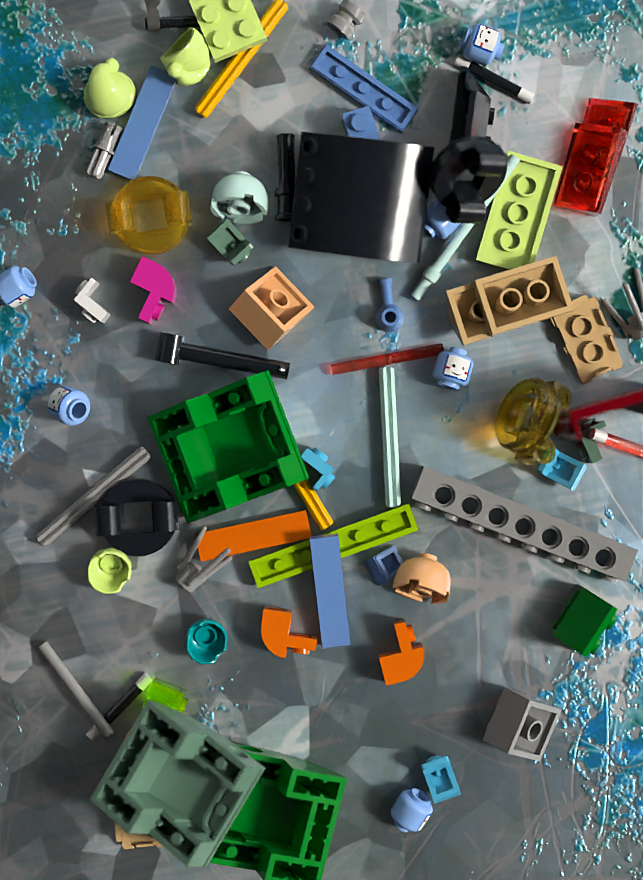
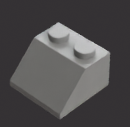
[483,687,562,761]

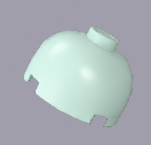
[210,171,268,224]

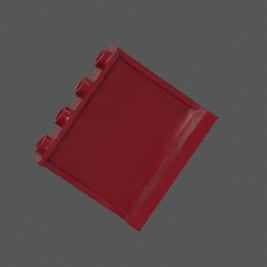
[551,387,643,440]

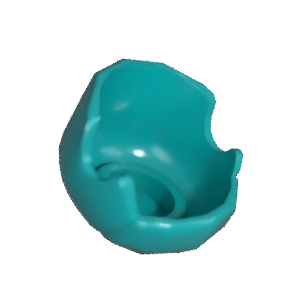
[184,618,227,664]

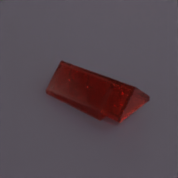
[553,98,638,217]

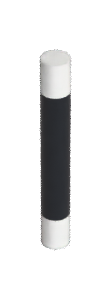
[454,54,534,104]
[86,672,153,741]

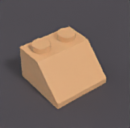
[229,266,314,350]

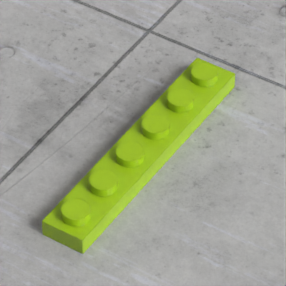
[248,503,418,588]

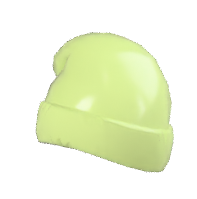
[160,27,211,86]
[84,58,136,119]

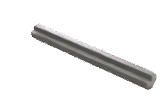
[36,447,151,547]

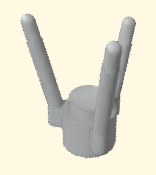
[602,268,643,341]
[176,525,233,592]

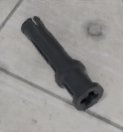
[274,133,295,222]

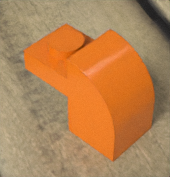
[261,606,317,658]
[378,619,424,686]

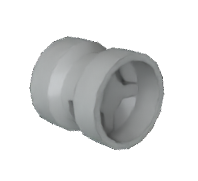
[326,0,366,40]

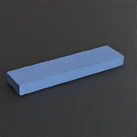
[310,44,419,133]
[108,65,177,182]
[309,533,351,649]

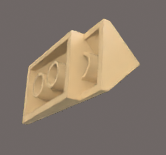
[445,256,574,346]

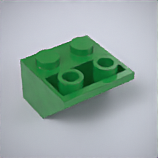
[549,585,618,658]

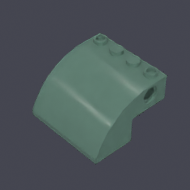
[90,700,265,867]

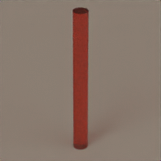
[331,343,444,375]

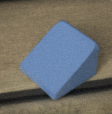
[364,545,403,585]

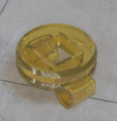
[105,176,193,255]
[495,377,571,465]

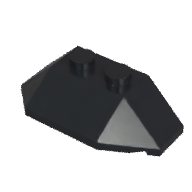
[449,66,495,178]

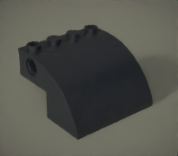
[288,131,435,263]

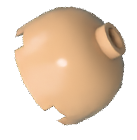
[392,553,451,604]

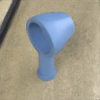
[375,278,404,332]

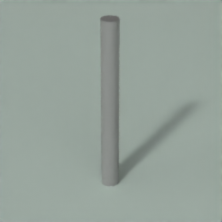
[38,642,115,739]

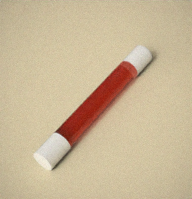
[589,428,643,457]

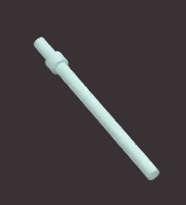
[410,154,520,301]

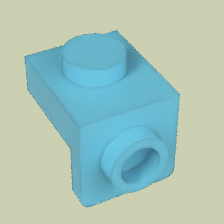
[538,446,587,491]
[301,447,335,491]
[421,755,461,804]

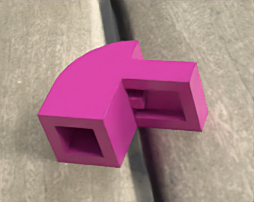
[130,256,176,324]

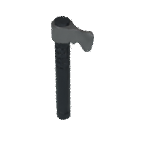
[144,0,200,31]

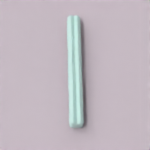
[379,367,401,508]

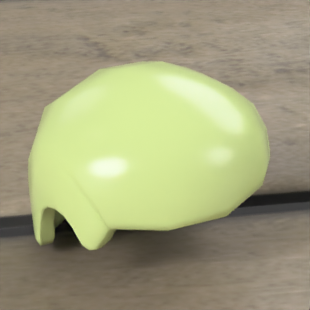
[87,547,132,594]

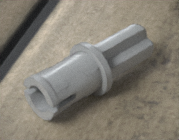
[86,121,122,179]

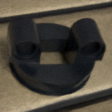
[428,136,507,224]
[93,479,180,556]

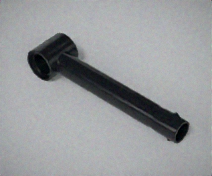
[155,332,290,380]

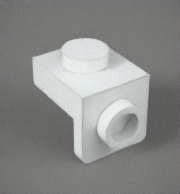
[74,278,111,323]

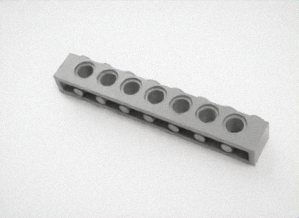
[410,466,638,584]

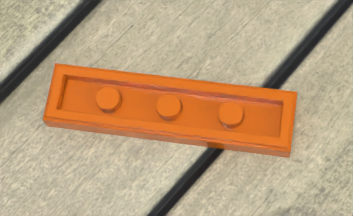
[195,510,312,562]

